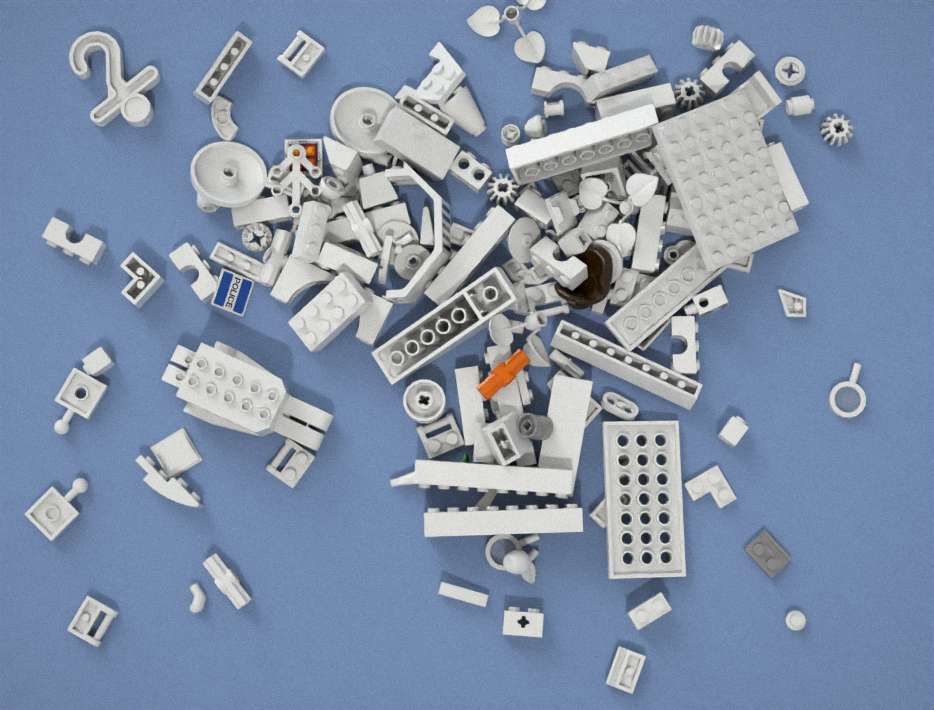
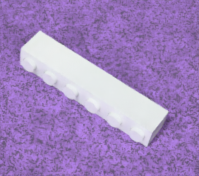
[295,201,411,246]
[424,205,516,305]

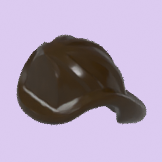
[554,245,613,310]

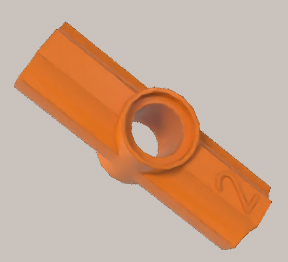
[476,349,531,401]

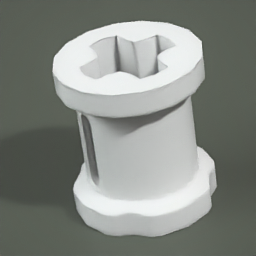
[544,100,564,118]

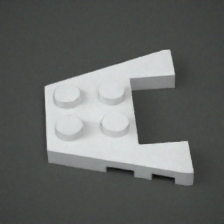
[394,42,466,104]

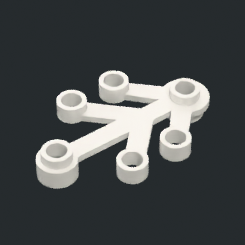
[271,144,321,219]

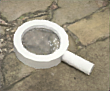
[828,363,866,418]
[485,533,540,570]

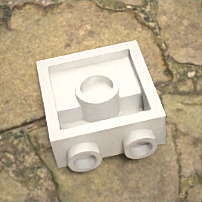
[608,267,655,308]

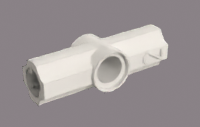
[342,200,382,259]
[258,229,293,288]
[202,553,252,610]

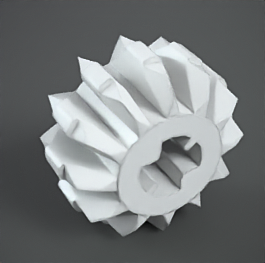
[692,25,724,52]
[673,77,705,110]
[820,114,854,147]
[487,173,519,206]

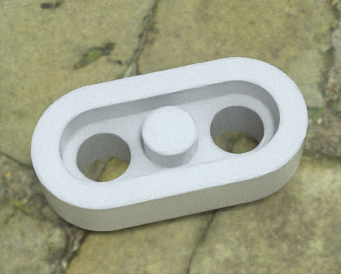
[601,392,639,421]

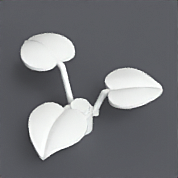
[467,0,547,64]
[579,173,659,257]
[489,280,551,367]

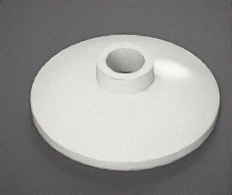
[394,244,430,280]

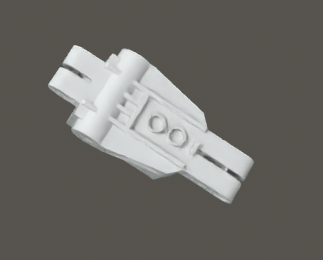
[161,341,334,451]

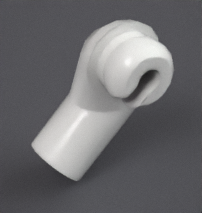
[189,583,206,613]

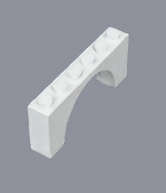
[270,254,394,347]

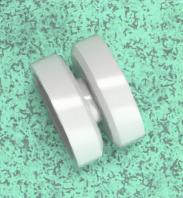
[403,379,446,424]

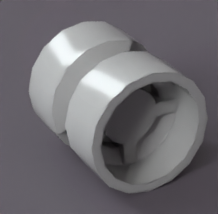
[517,413,553,441]

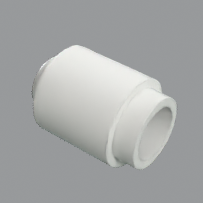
[785,95,814,116]

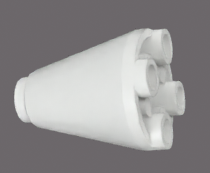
[438,85,487,138]

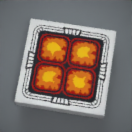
[285,139,323,177]

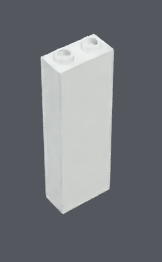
[538,375,593,500]

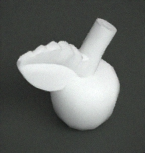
[503,549,539,584]

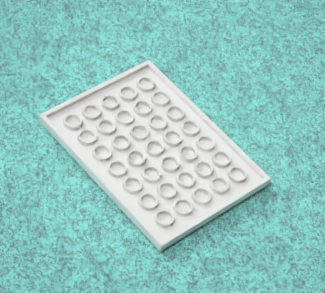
[651,89,799,272]

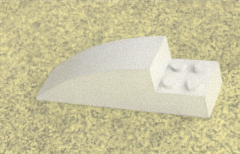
[372,267,522,385]

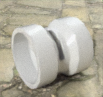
[501,124,520,147]

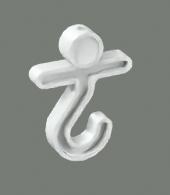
[69,31,161,128]

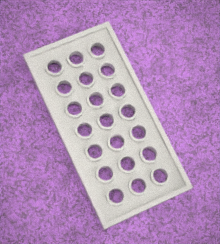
[602,421,686,579]

